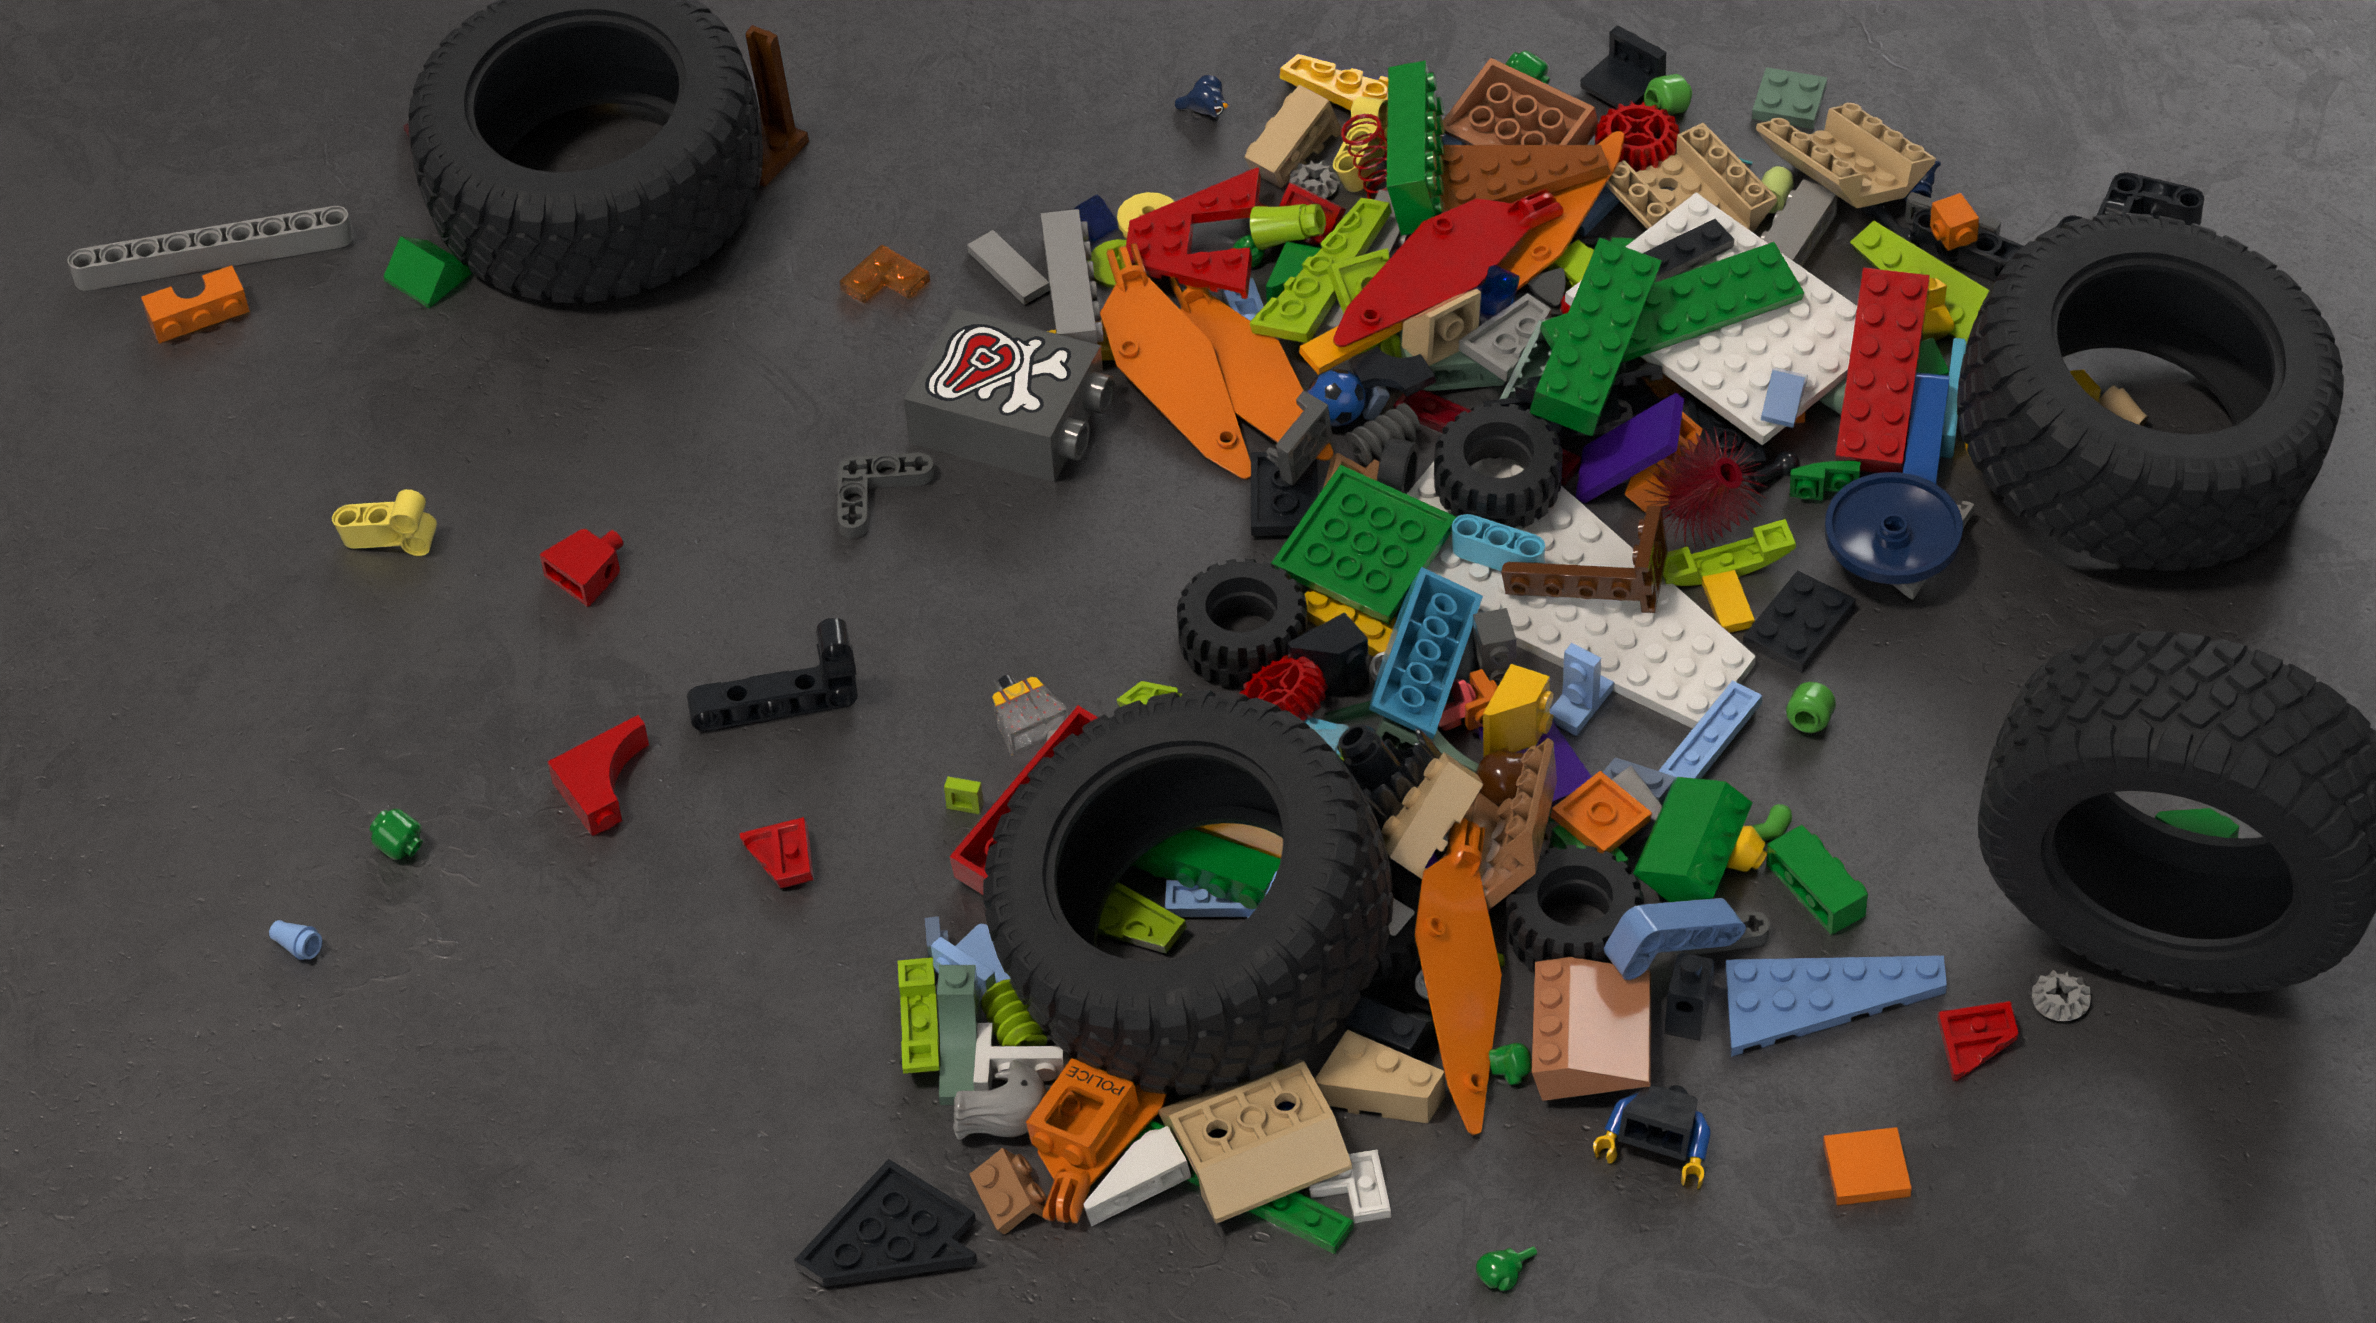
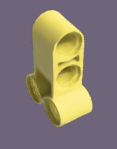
[1333,96,1388,192]
[332,489,437,556]

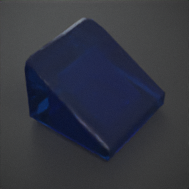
[1074,194,1118,241]

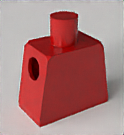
[539,529,624,607]

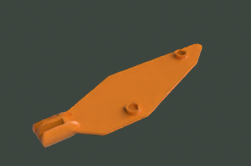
[1477,131,1625,301]
[1100,243,1251,480]
[1169,277,1334,461]
[1415,817,1502,1135]
[1037,1084,1167,1224]

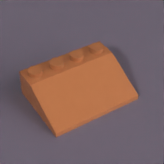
[1443,58,1598,145]
[1532,957,1651,1101]

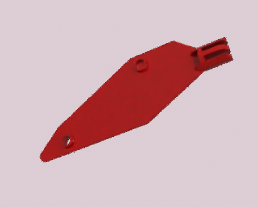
[1333,188,1564,347]

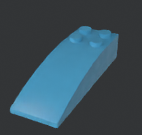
[1369,567,1483,739]

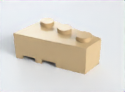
[1244,85,1341,188]
[1381,752,1483,879]
[1315,1030,1445,1123]

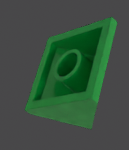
[383,236,472,308]

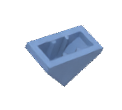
[1761,368,1808,428]

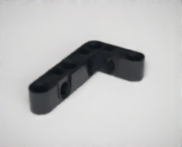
[2097,172,2204,226]
[1912,208,2082,281]
[687,618,858,731]

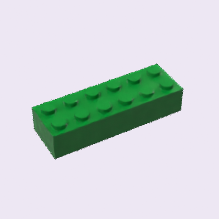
[1387,60,1444,236]
[1529,237,1662,436]

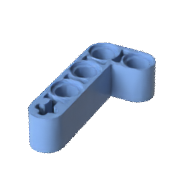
[1604,898,1746,980]

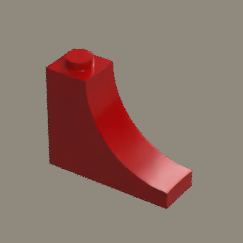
[547,715,649,836]

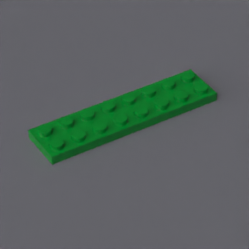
[1540,242,1805,362]

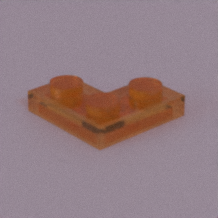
[839,245,930,303]

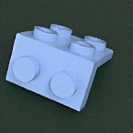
[931,924,1011,1001]

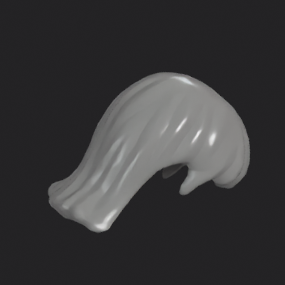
[953,1061,1046,1140]

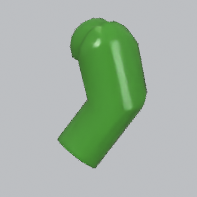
[1749,804,1792,841]

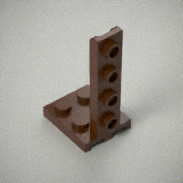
[746,25,809,187]
[1501,506,1668,613]

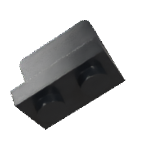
[1580,25,1667,108]

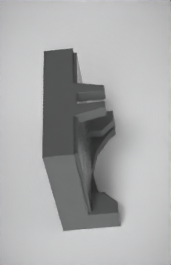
[1266,390,1332,486]

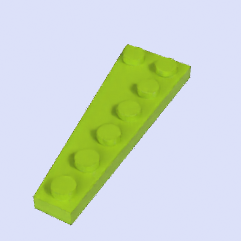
[1249,198,1392,343]
[1850,221,1989,344]

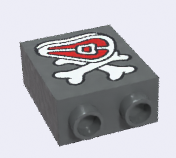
[904,308,1115,482]

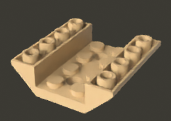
[1756,103,1936,209]
[1605,123,1777,232]
[1158,1058,1353,1224]

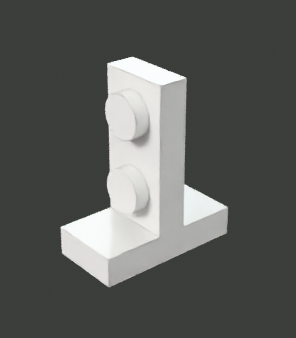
[973,1023,1066,1091]

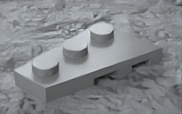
[1459,293,1551,382]

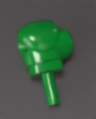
[1489,1043,1532,1085]
[1476,1246,1537,1291]

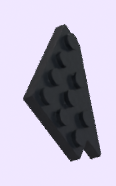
[794,1159,977,1287]

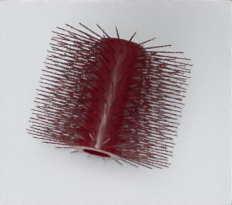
[1643,427,1768,548]

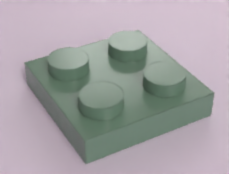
[1752,67,1827,129]

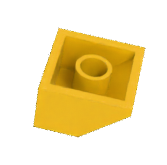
[1483,664,1553,758]

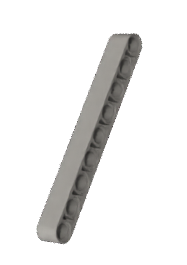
[67,206,354,291]

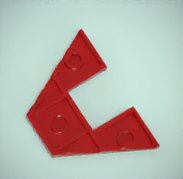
[1126,167,1261,299]

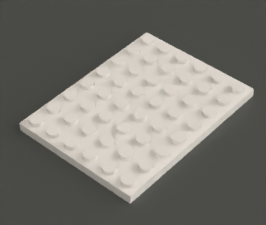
[1565,193,1857,445]

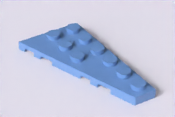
[1725,956,1947,1057]

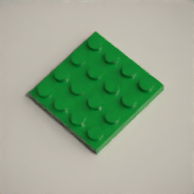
[1271,464,1456,624]

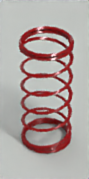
[1341,114,1387,199]

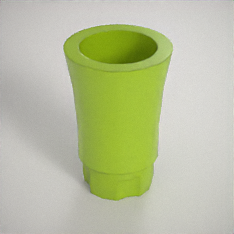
[1250,204,1326,250]

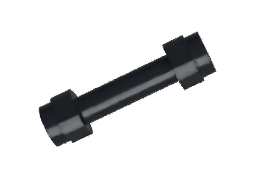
[1862,202,1918,246]

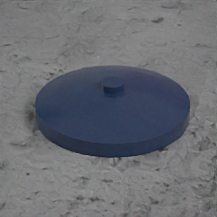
[1825,472,1963,584]

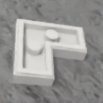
[1309,1150,1391,1223]

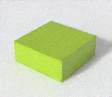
[944,776,984,815]

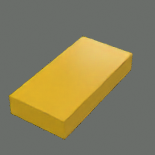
[1702,570,1755,633]

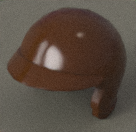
[1475,746,1524,807]

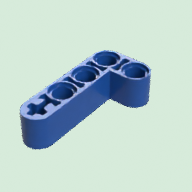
[1903,372,1950,484]

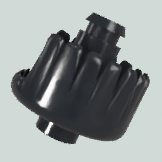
[1337,724,1442,835]

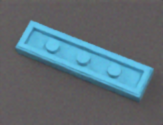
[1940,338,1967,458]

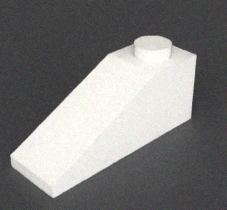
[1083,1126,1191,1226]

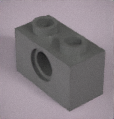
[1473,608,1516,686]

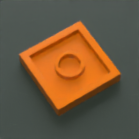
[1550,771,1652,854]
[1823,1127,1912,1205]

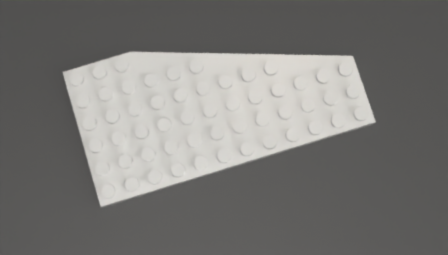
[1407,457,1756,728]

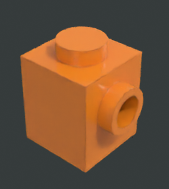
[1930,193,1979,251]

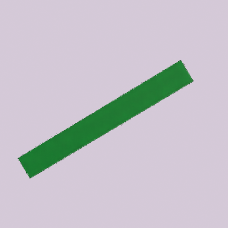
[1125,1120,1354,1254]

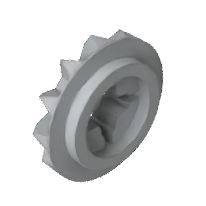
[1289,160,1340,198]
[2032,970,2091,1021]

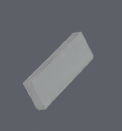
[967,230,1050,305]

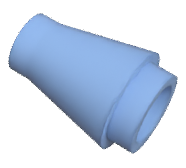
[269,920,322,960]

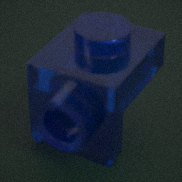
[1470,265,1520,315]

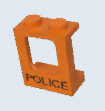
[1026,1058,1139,1168]

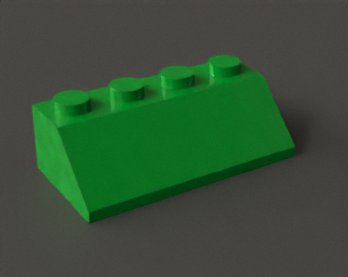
[1633,777,1753,902]

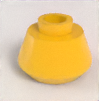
[1726,826,1767,872]

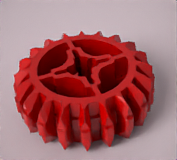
[1595,101,1680,172]
[1239,655,1328,721]

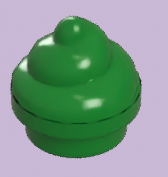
[1233,235,1265,268]

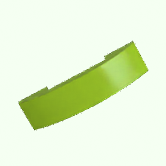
[1663,519,1796,586]
[898,957,940,1074]

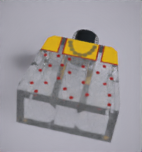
[992,675,1068,757]

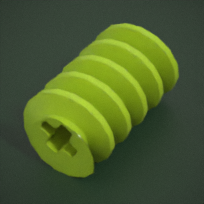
[980,979,1047,1046]

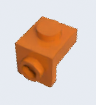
[1465,669,1498,730]

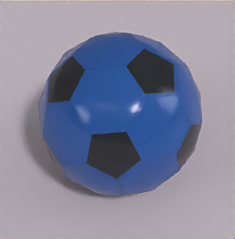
[1308,368,1366,427]

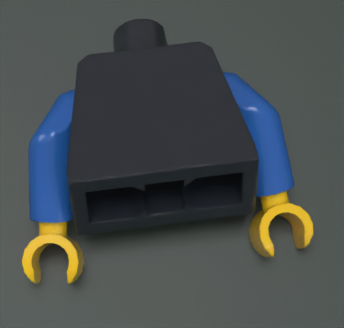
[1593,1084,1710,1189]

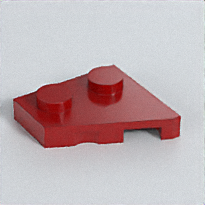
[739,817,814,888]
[1937,1001,2019,1081]

